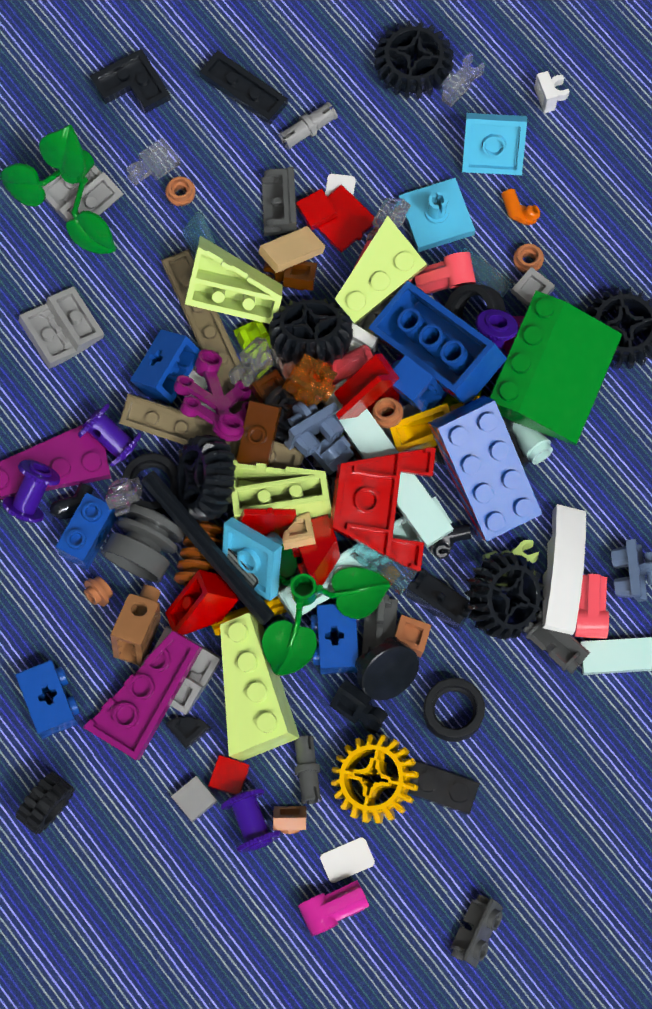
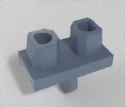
[284,402,344,458]
[611,539,652,602]

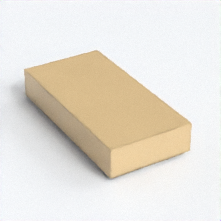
[258,226,325,273]

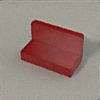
[334,353,400,420]

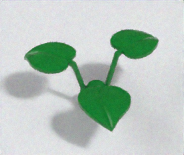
[0,125,117,254]
[262,544,390,676]

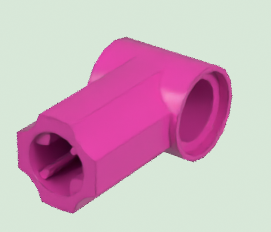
[298,880,369,937]

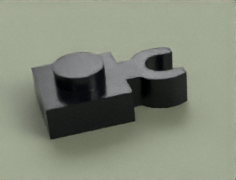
[329,679,388,734]

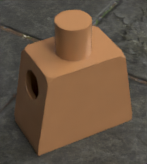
[110,585,161,666]

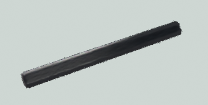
[142,471,274,625]

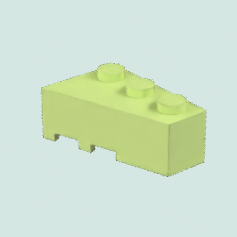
[335,216,427,324]
[185,236,283,324]
[232,460,332,523]

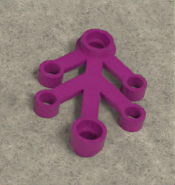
[173,350,252,442]

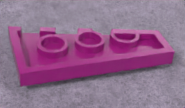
[0,424,112,500]
[83,631,203,760]

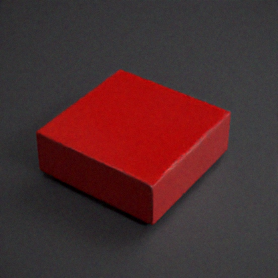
[296,188,337,231]
[208,755,250,795]

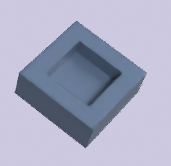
[311,436,355,476]

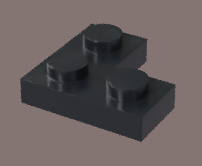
[90,49,171,113]

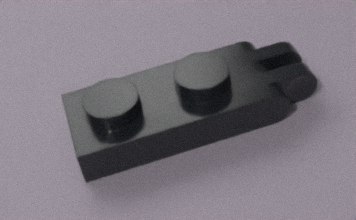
[389,761,480,816]

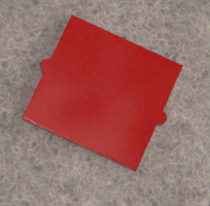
[316,184,377,253]
[238,508,296,539]

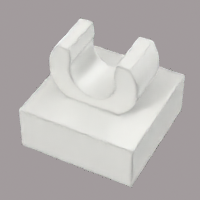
[534,71,569,113]
[345,323,378,355]

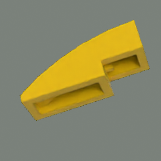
[390,396,480,453]

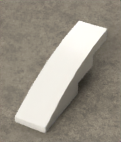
[543,504,586,635]

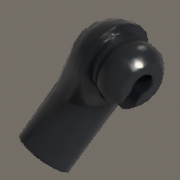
[50,483,94,519]
[431,524,471,559]

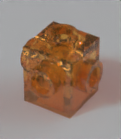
[282,353,337,406]

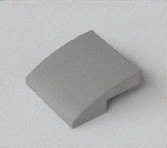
[42,165,124,222]
[18,286,105,369]
[139,626,222,715]

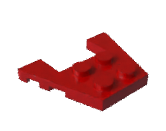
[329,447,436,571]

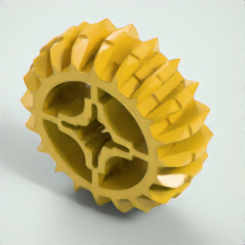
[331,734,419,824]

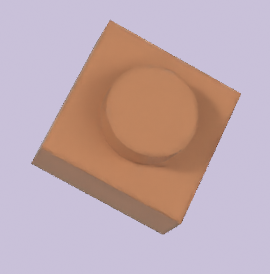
[394,614,431,658]
[273,806,307,834]

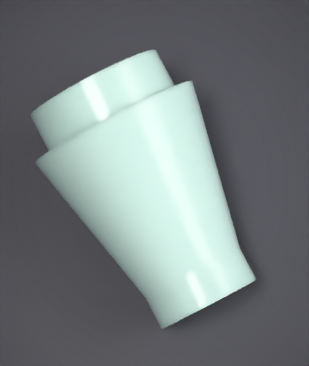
[511,422,553,464]

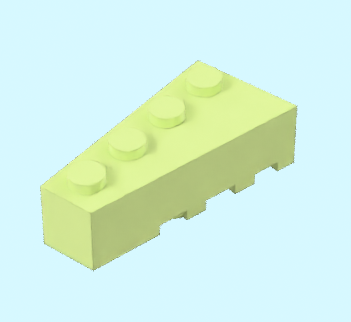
[220,613,299,761]

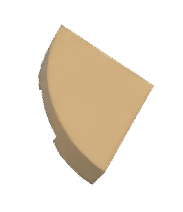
[282,512,316,550]

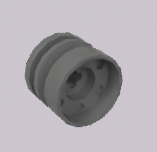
[101,503,185,583]

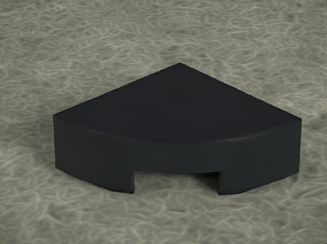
[165,717,211,750]

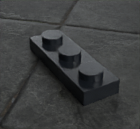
[199,50,288,125]

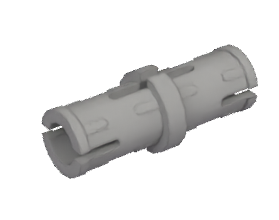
[279,102,338,150]

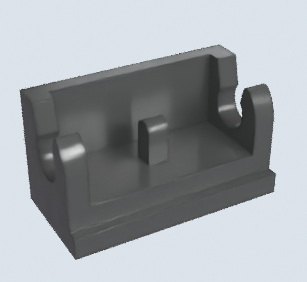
[262,167,297,236]

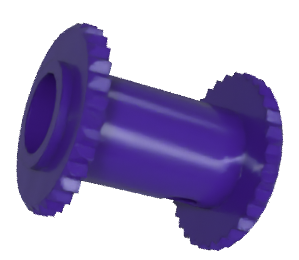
[475,309,519,372]
[78,404,141,466]
[2,460,60,523]
[221,788,281,853]

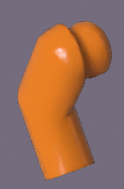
[501,189,541,225]

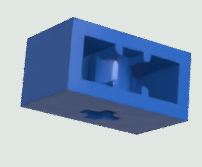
[130,329,201,404]
[391,355,447,413]
[55,492,118,570]
[311,604,358,674]
[15,660,80,739]

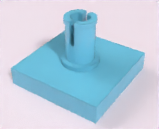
[462,113,527,175]
[398,178,475,252]
[222,517,283,601]

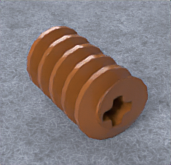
[174,520,224,586]

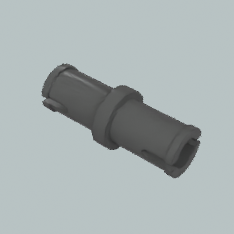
[293,736,322,804]

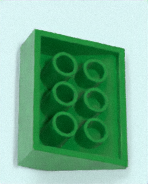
[490,291,622,446]

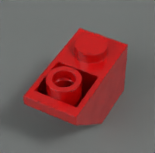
[291,514,340,585]

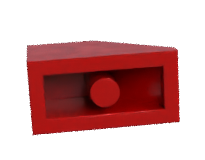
[165,570,239,635]

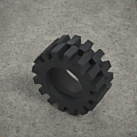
[16,771,75,835]

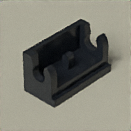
[406,568,472,632]

